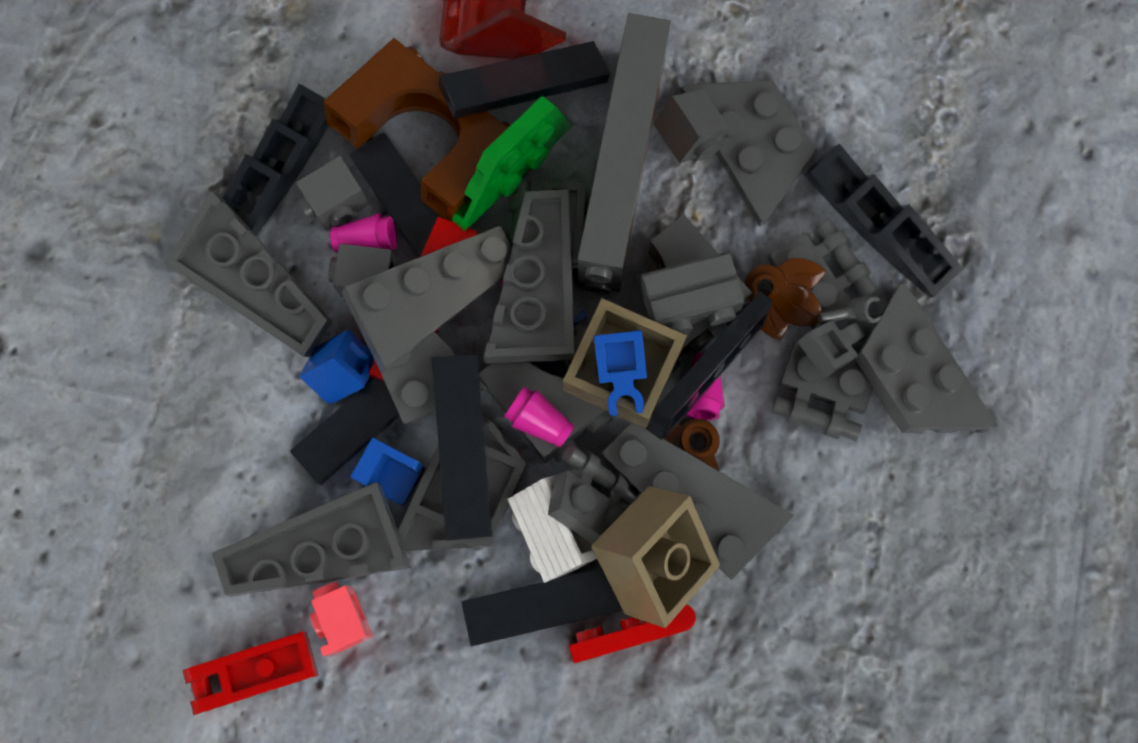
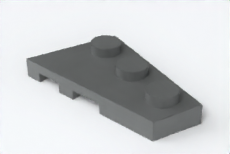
[381,332,486,425]

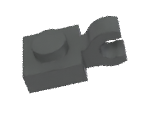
[797,320,866,378]

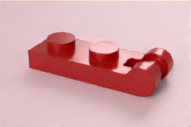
[569,604,696,663]
[182,631,319,716]

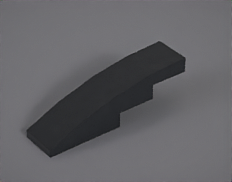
[223,84,328,235]
[804,144,963,298]

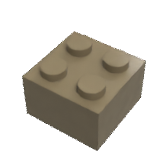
[563,298,687,429]
[591,486,720,628]

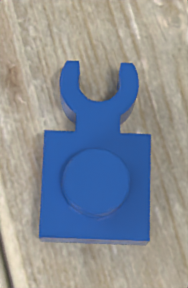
[594,330,647,416]

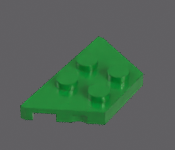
[452,96,572,231]

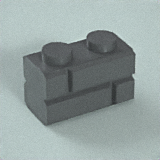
[640,251,744,334]

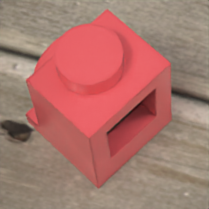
[310,582,374,656]

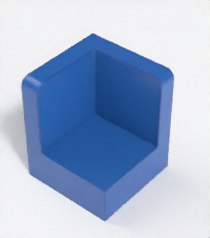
[299,329,374,404]
[350,437,425,505]

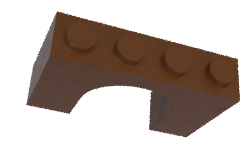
[323,38,511,222]

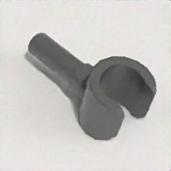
[817,296,882,324]

